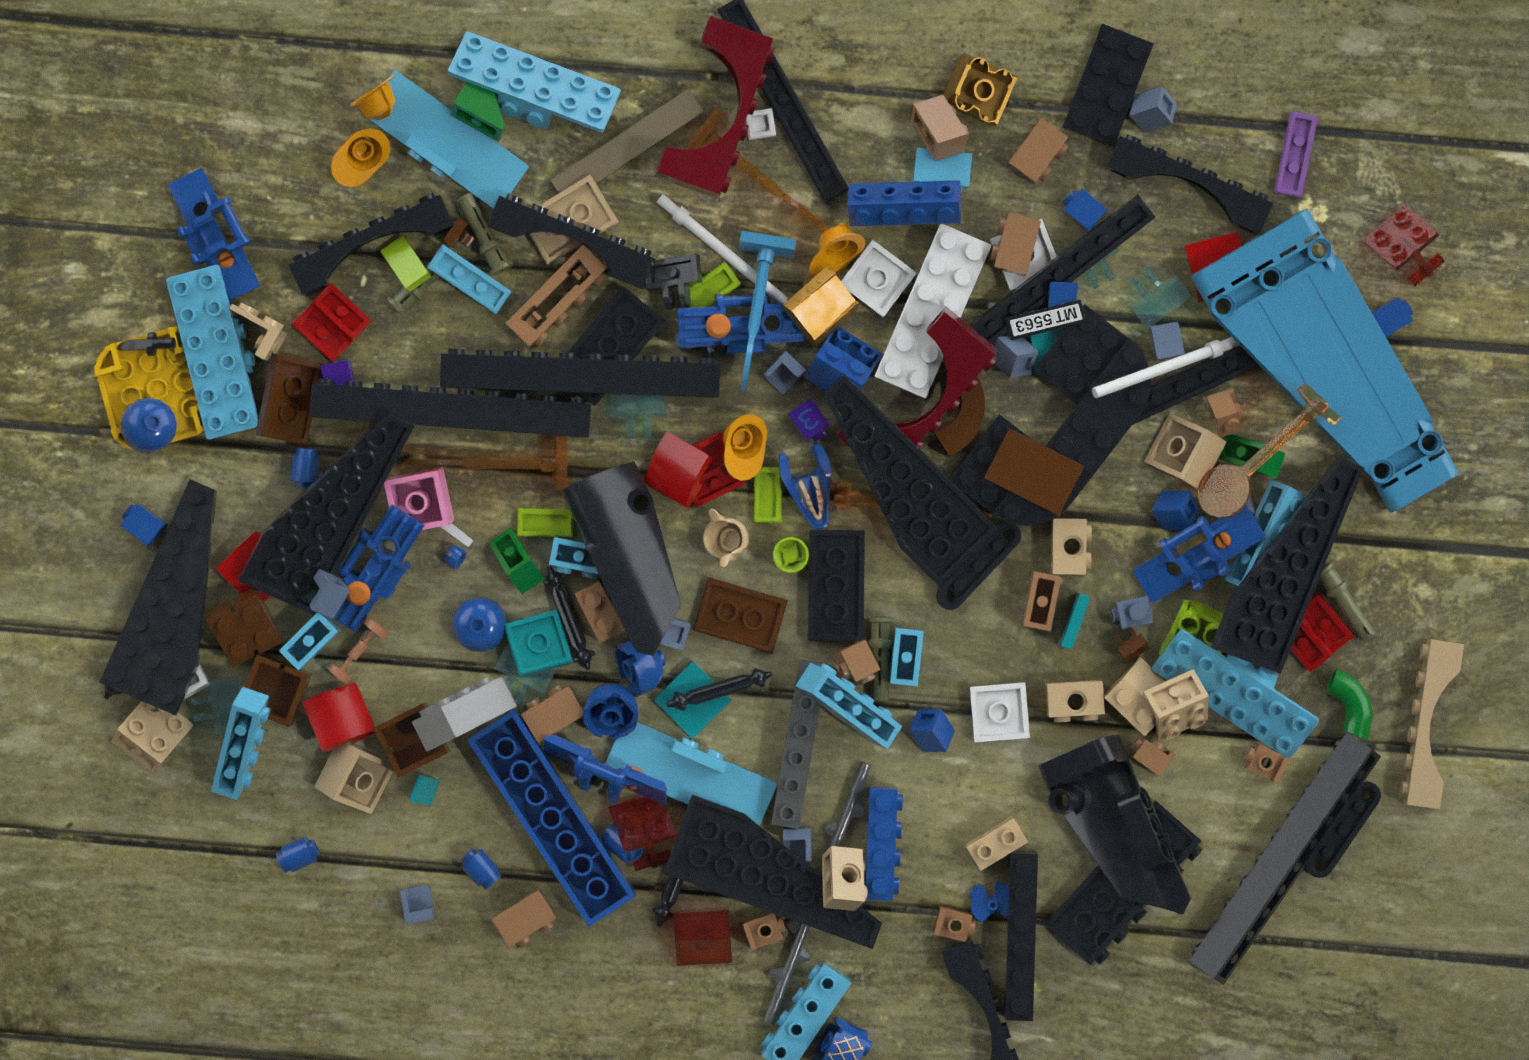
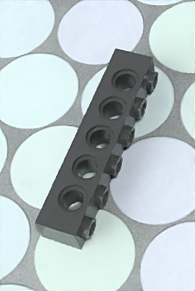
[771,659,827,829]

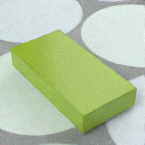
[381,235,431,293]
[689,262,741,308]
[754,467,782,523]
[517,508,573,537]

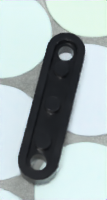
[936,522,1021,610]
[1305,781,1381,878]

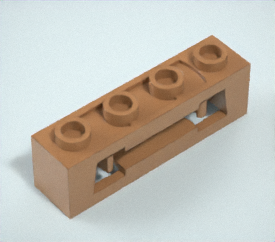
[506,244,608,348]

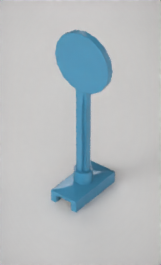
[739,231,796,392]

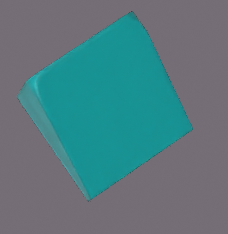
[409,773,440,806]

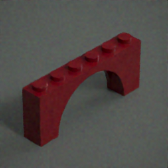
[654,16,775,199]
[836,306,997,448]

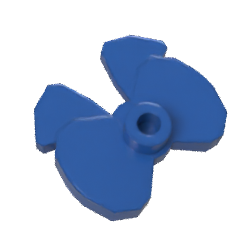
[970,881,1008,923]

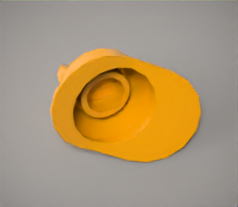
[350,74,397,120]
[331,128,391,187]
[809,222,866,276]
[723,414,767,481]

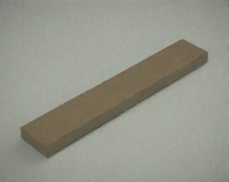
[550,88,704,193]

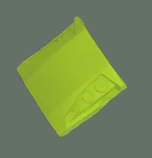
[1159,600,1223,655]

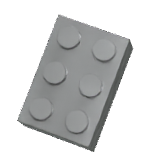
[412,677,517,752]

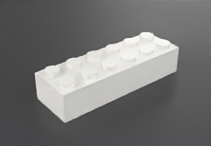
[874,224,992,399]

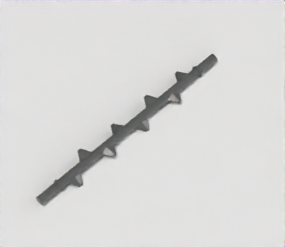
[763,761,871,1024]

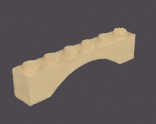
[1399,639,1464,809]

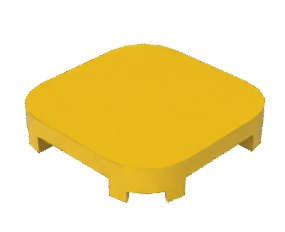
[94,327,205,450]

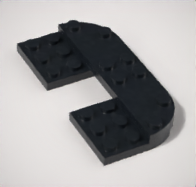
[950,304,1151,526]

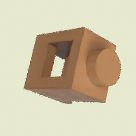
[1207,388,1243,437]
[1130,735,1176,777]
[1244,743,1290,784]
[933,905,976,942]
[743,912,787,950]

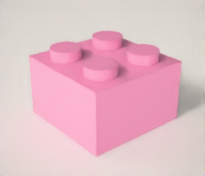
[384,467,455,530]

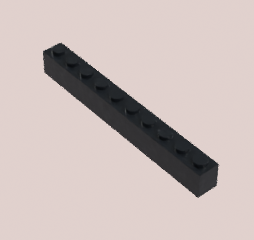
[440,349,721,398]
[310,379,591,438]
[1189,732,1381,985]

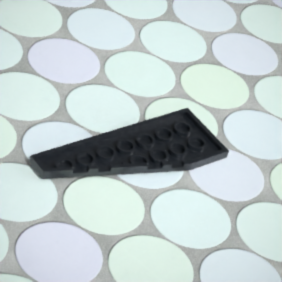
[823,373,999,586]
[238,411,415,615]
[1210,457,1364,674]
[99,479,217,716]
[663,795,882,949]

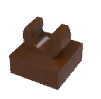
[443,218,476,248]
[1115,627,1149,664]

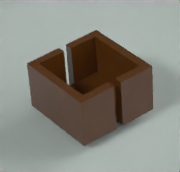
[206,588,282,667]
[245,654,313,727]
[373,702,450,778]

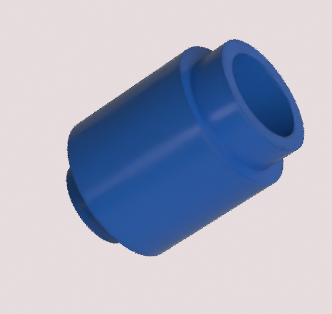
[290,448,320,488]
[602,823,643,863]
[276,836,320,873]
[461,848,501,890]

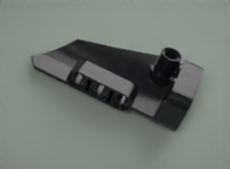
[561,461,681,656]
[1038,734,1191,914]

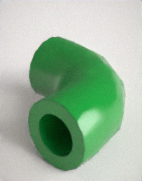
[1326,668,1373,741]

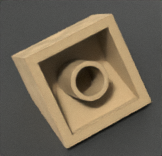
[1144,413,1226,491]
[1104,657,1165,736]
[314,742,394,814]

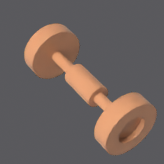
[326,616,390,684]

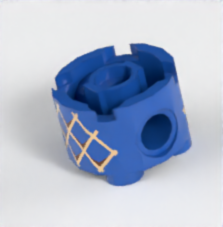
[813,1017,872,1060]

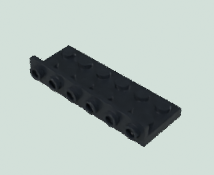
[1045,800,1203,966]

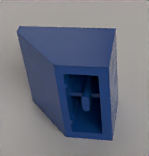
[803,327,883,390]

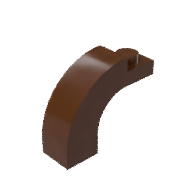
[934,361,985,457]

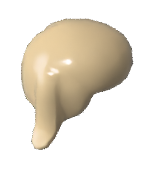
[703,509,749,568]

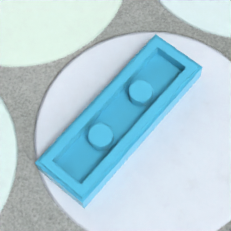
[427,244,512,314]

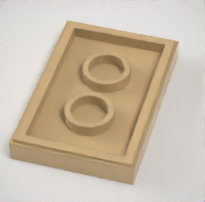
[530,174,619,265]

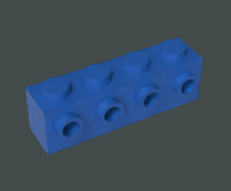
[847,180,962,226]
[865,786,903,901]

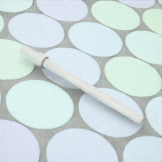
[656,194,788,304]
[1092,337,1239,398]

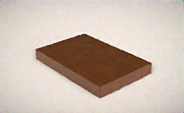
[256,353,323,445]
[984,429,1084,516]
[693,577,788,653]

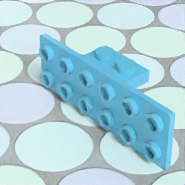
[448,31,621,133]
[369,70,529,209]
[166,265,259,439]
[1152,629,1319,759]
[605,722,777,826]

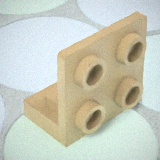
[229,302,288,362]
[1143,669,1209,741]
[111,701,193,776]

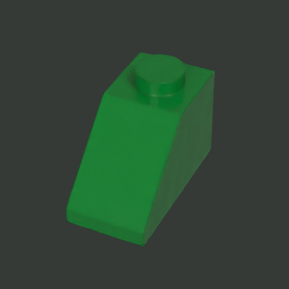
[450,82,505,142]
[1218,434,1286,479]
[488,527,545,595]

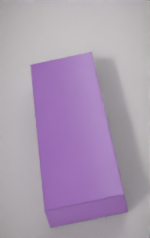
[1273,111,1318,199]

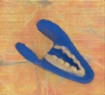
[779,442,831,530]

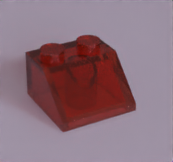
[673,907,732,966]

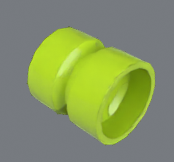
[773,537,809,573]

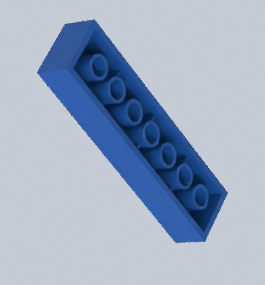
[467,708,637,927]

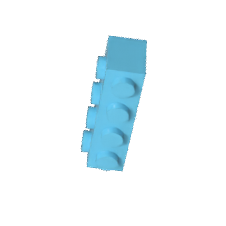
[1225,479,1307,587]
[549,537,599,579]
[795,663,902,749]
[211,687,270,800]
[760,961,852,1060]

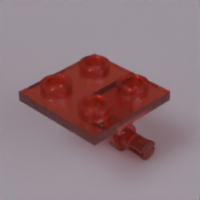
[1363,204,1445,287]
[608,796,677,872]

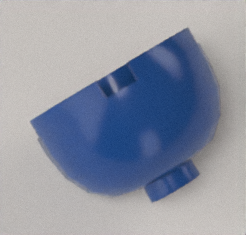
[120,398,177,454]
[452,597,507,652]
[615,641,666,697]
[584,683,638,739]

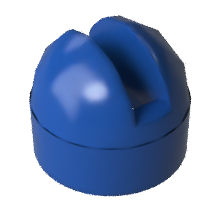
[443,545,467,570]

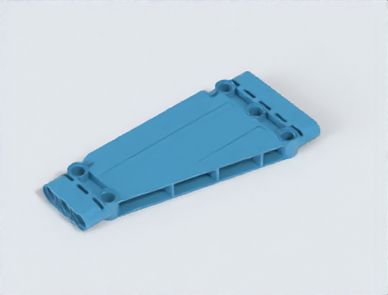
[1190,208,1459,513]

